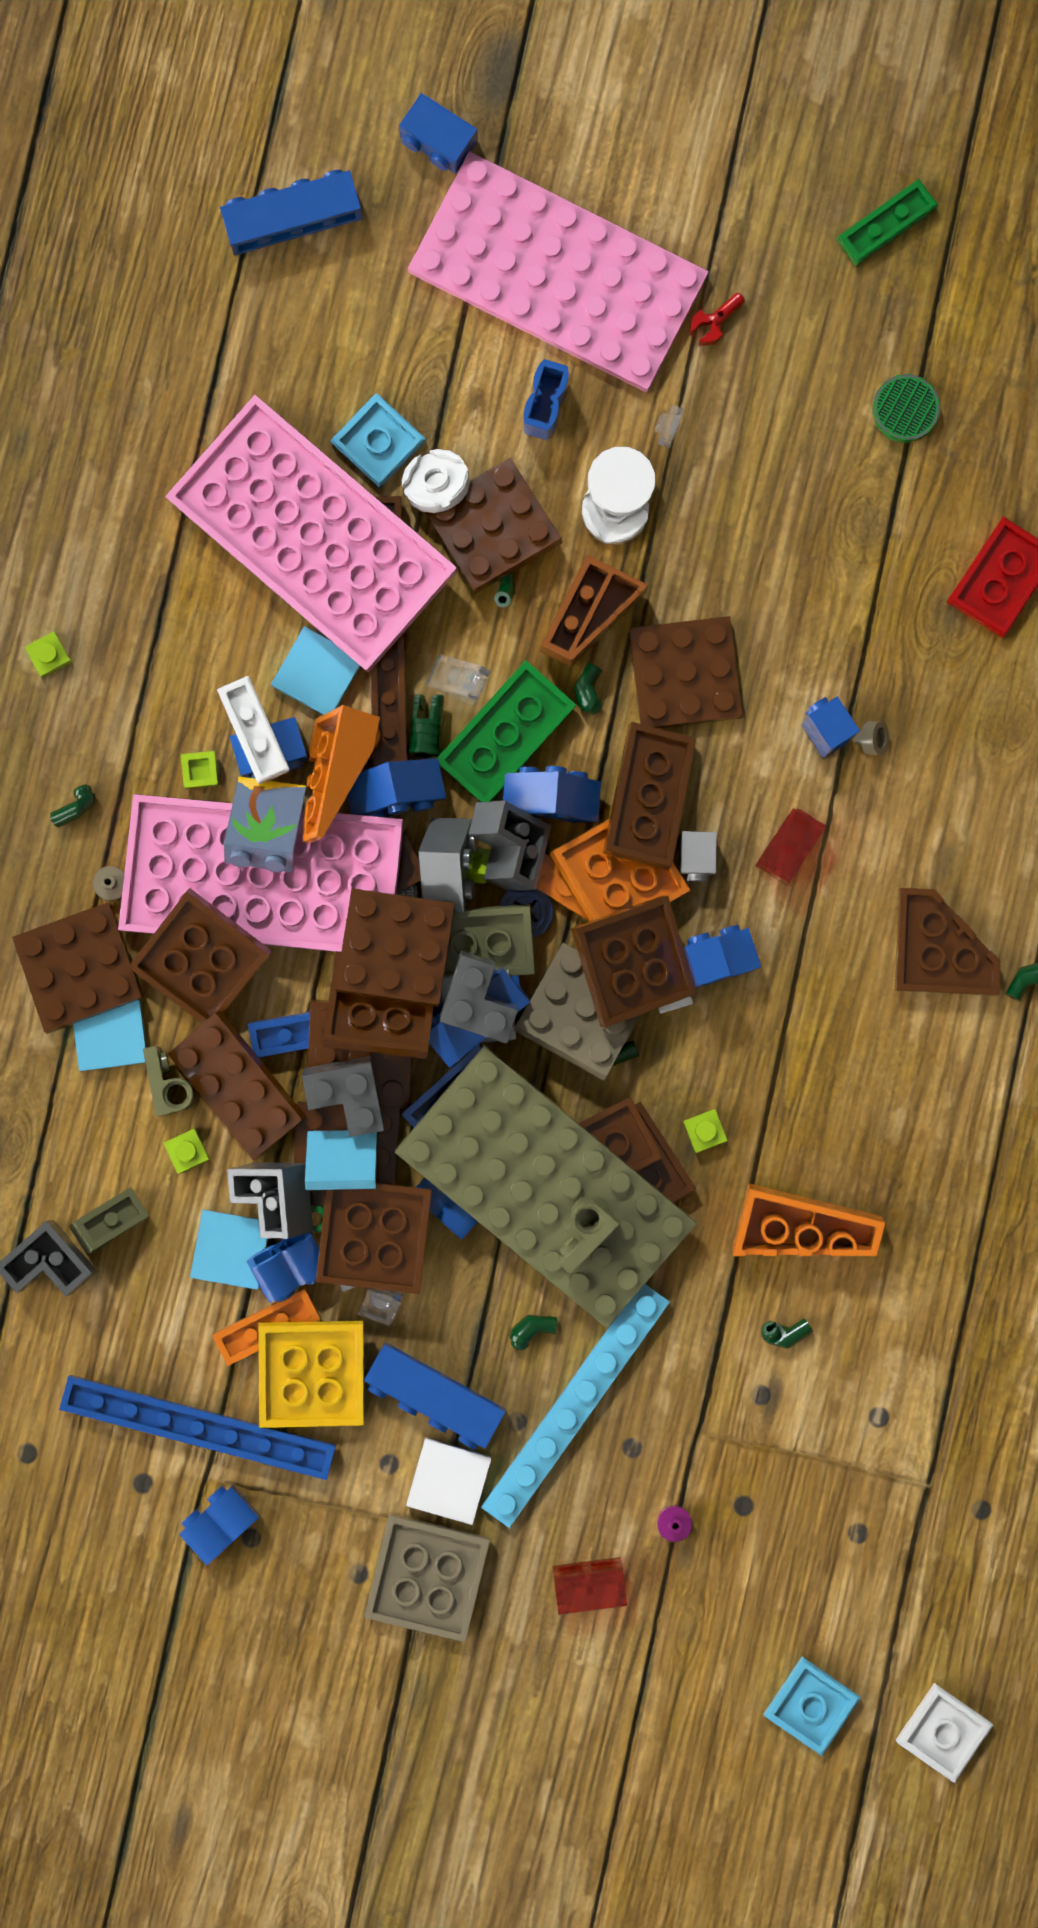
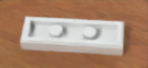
[217,676,290,785]

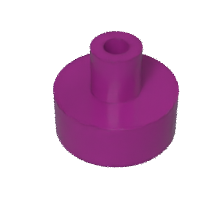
[657,1505,692,1542]

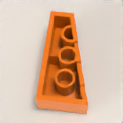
[732,1183,885,1256]

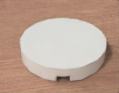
[588,447,655,515]
[402,449,470,513]
[582,490,649,545]

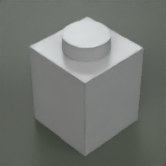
[679,831,717,882]

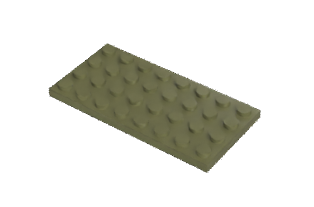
[395,1045,697,1328]

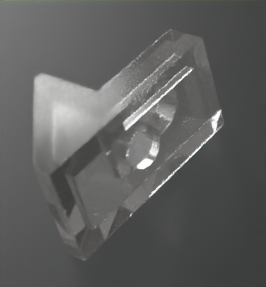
[425,654,491,706]

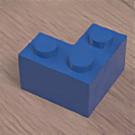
[347,758,446,818]
[503,766,601,823]
[684,924,761,989]

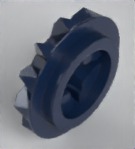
[499,888,553,938]

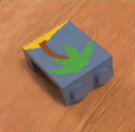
[224,776,306,873]

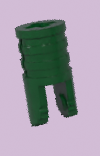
[409,695,444,758]

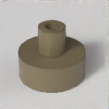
[854,721,889,755]
[93,866,125,901]

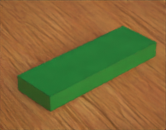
[836,179,939,267]

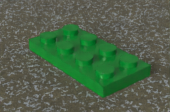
[438,660,576,802]

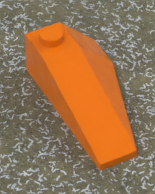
[303,705,380,844]

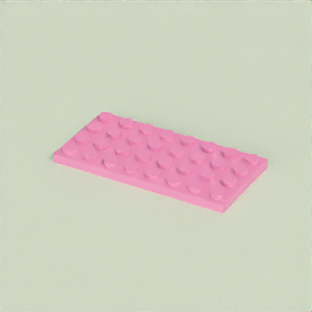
[408,151,709,393]
[165,395,458,673]
[118,794,404,952]

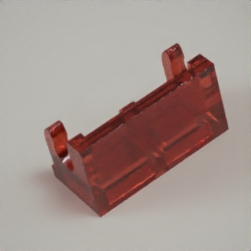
[755,808,827,886]
[552,1557,627,1615]

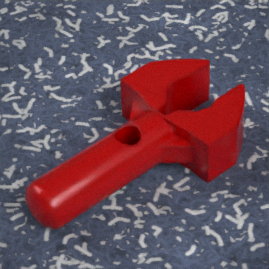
[690,293,745,346]

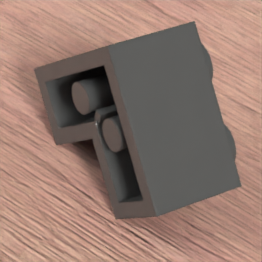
[468,800,551,891]
[419,818,479,913]
[440,950,518,1043]
[302,1056,384,1137]
[227,1163,313,1239]
[0,1220,98,1297]

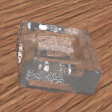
[655,405,684,449]
[358,1288,403,1326]

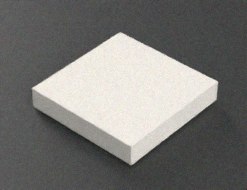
[406,1437,492,1525]
[896,1682,993,1783]

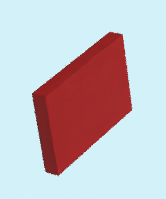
[946,516,1038,639]

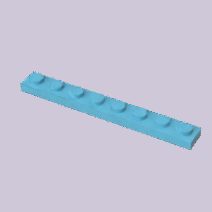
[481,1284,670,1528]

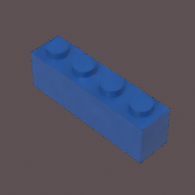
[220,170,363,256]
[364,1342,506,1450]

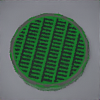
[872,374,940,443]

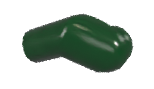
[50,784,96,828]
[1005,963,1038,1002]

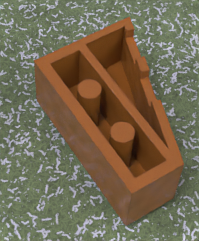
[540,554,648,668]

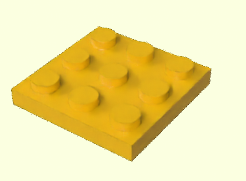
[258,1321,364,1428]

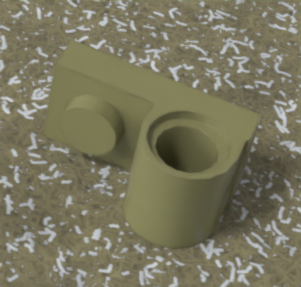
[143,1046,196,1117]
[69,1187,149,1256]
[559,1197,619,1274]

